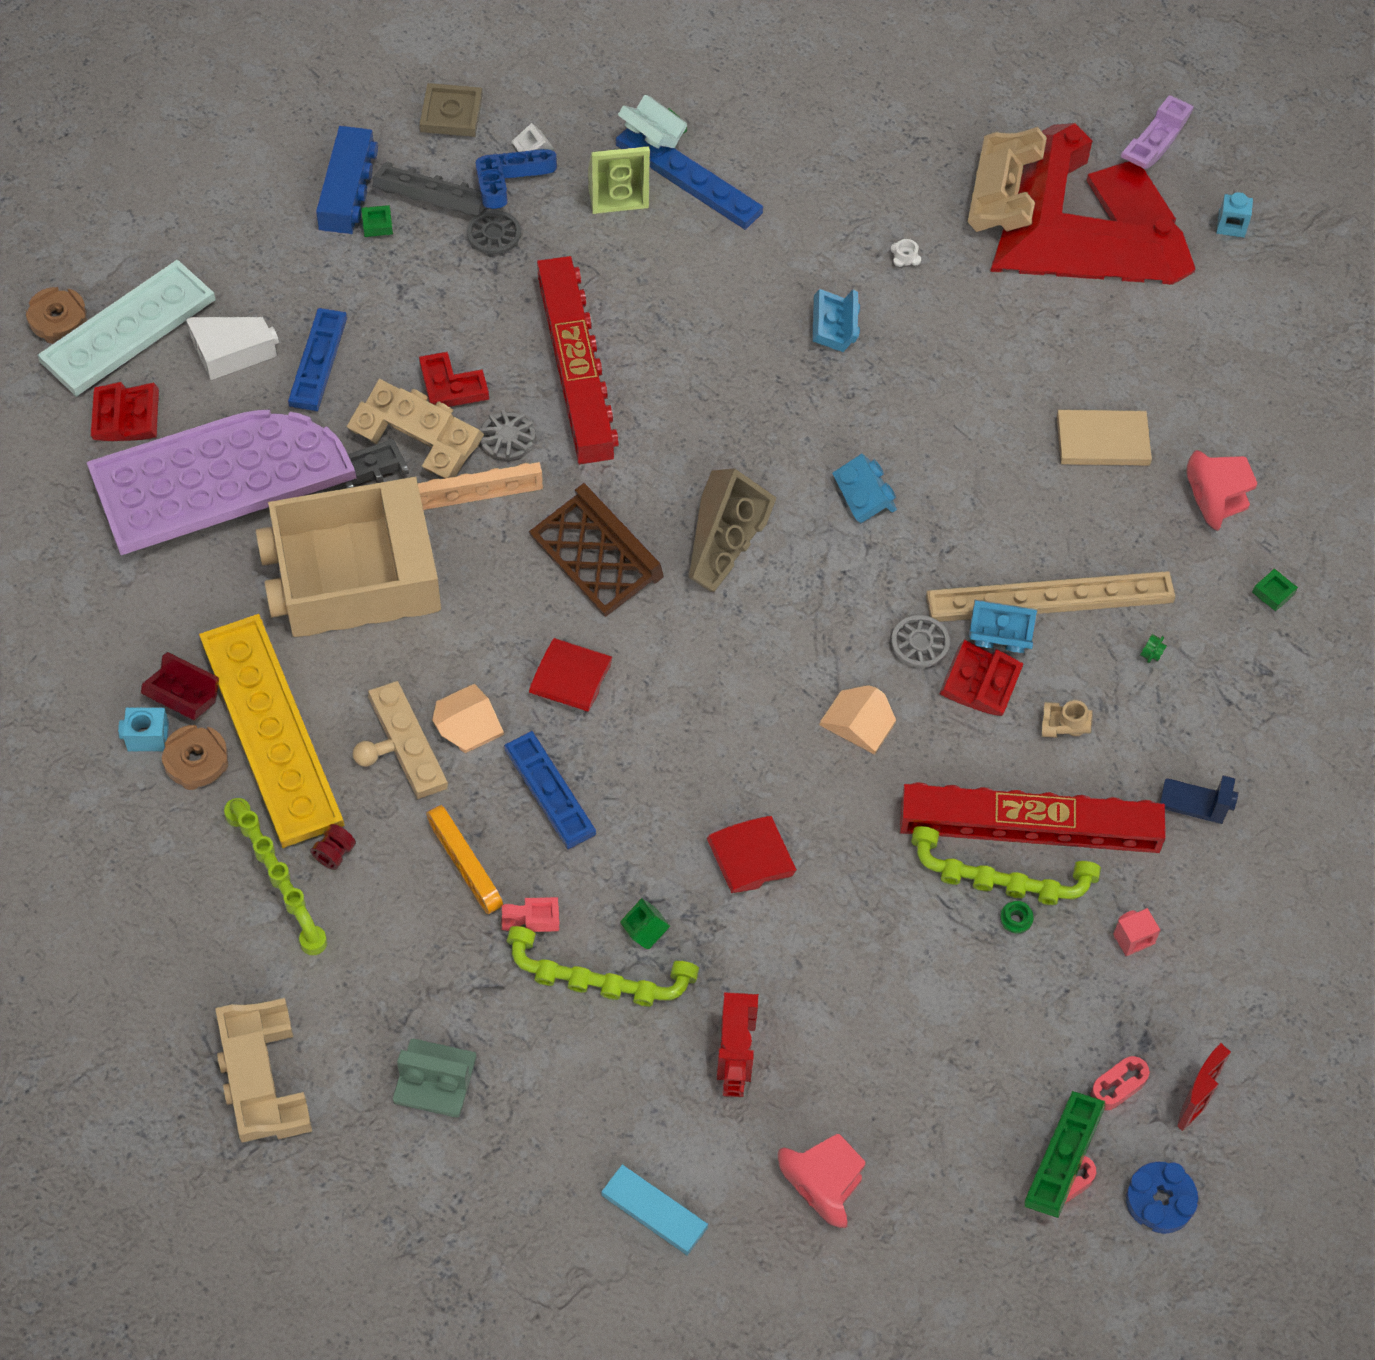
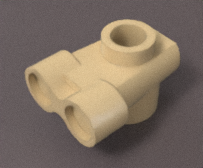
[1042,700,1093,738]

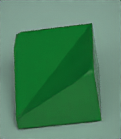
[620,898,670,949]

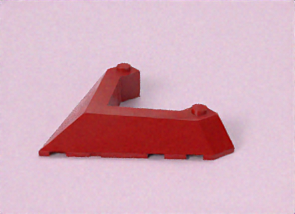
[990,123,1196,285]

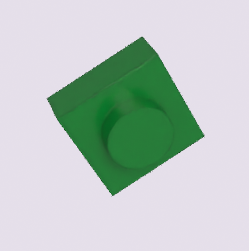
[361,205,393,237]
[1252,568,1298,612]

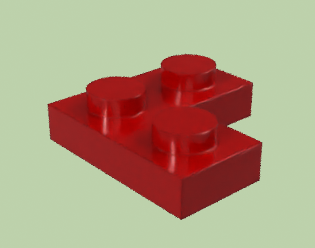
[419,351,489,407]

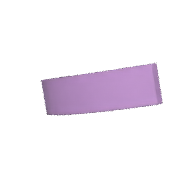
[1121,95,1194,169]

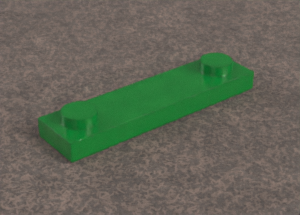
[1025,1091,1105,1218]

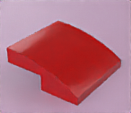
[91,382,159,441]
[529,638,612,712]
[939,639,1024,716]
[707,816,797,893]
[1177,1043,1231,1131]

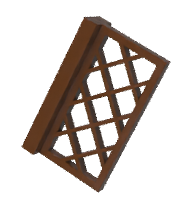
[529,483,664,617]

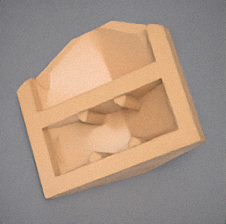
[432,684,504,753]
[820,685,896,755]

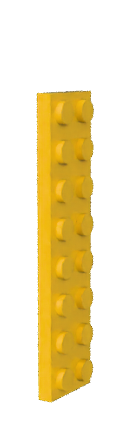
[199,614,345,848]

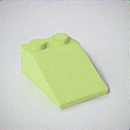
[588,146,650,214]

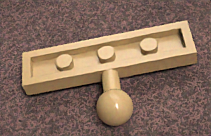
[353,681,448,799]

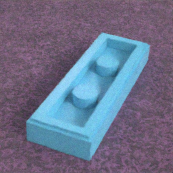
[601,1164,708,1256]

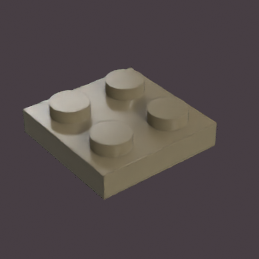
[420,83,483,137]

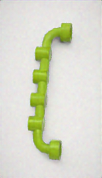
[224,798,327,955]
[911,826,1101,905]
[506,926,699,1007]

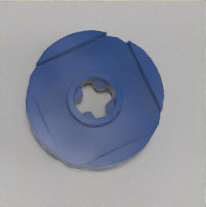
[1126,1162,1198,1234]

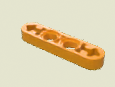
[426,805,503,915]

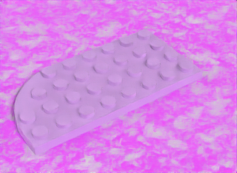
[87,410,356,555]

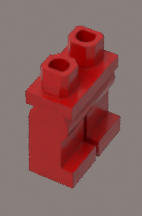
[717,992,759,1097]

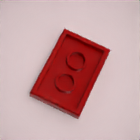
[1086,161,1176,225]

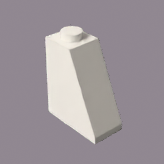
[186,317,279,380]

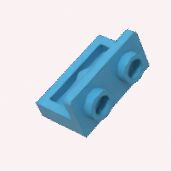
[813,289,860,352]
[832,454,897,524]
[968,599,1037,653]

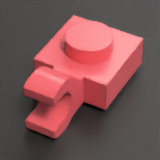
[501,897,559,932]

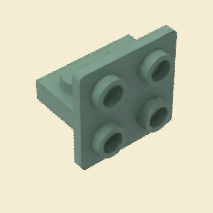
[393,1039,477,1118]

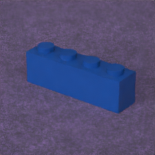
[316,126,378,234]

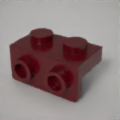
[141,652,219,720]

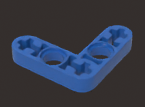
[475,149,557,209]

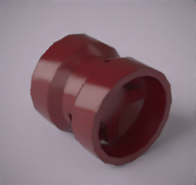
[310,824,356,870]

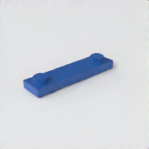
[288,308,347,411]
[504,731,596,850]

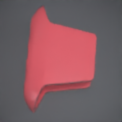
[1186,450,1257,531]
[778,1134,865,1228]

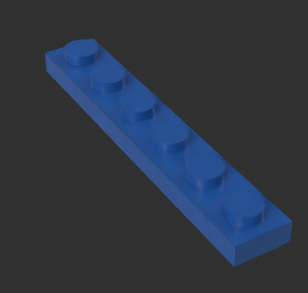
[616,128,763,230]

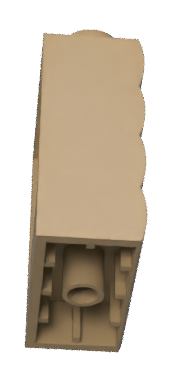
[256,477,441,637]

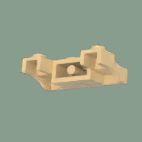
[968,127,1047,232]
[347,379,484,479]
[215,998,312,1143]

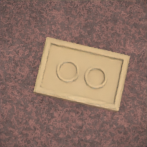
[1057,410,1152,466]

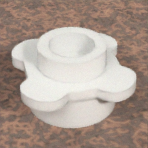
[891,239,921,267]

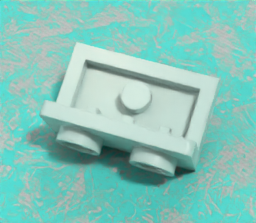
[618,95,687,148]

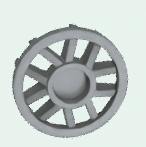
[480,410,535,461]
[891,615,950,670]

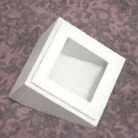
[511,123,554,152]

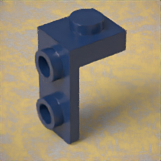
[1160,775,1239,824]

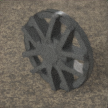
[467,210,521,257]

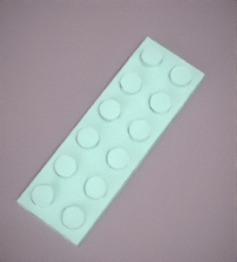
[38,260,216,397]

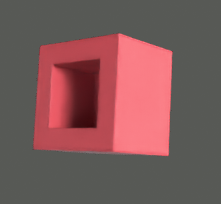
[1113,908,1161,956]

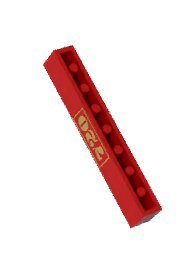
[537,256,619,465]
[900,782,1166,853]

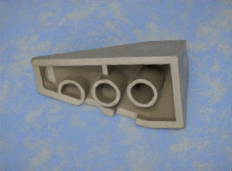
[689,468,777,592]

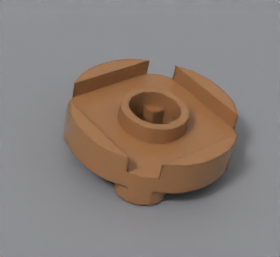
[26,287,87,344]
[162,725,228,790]

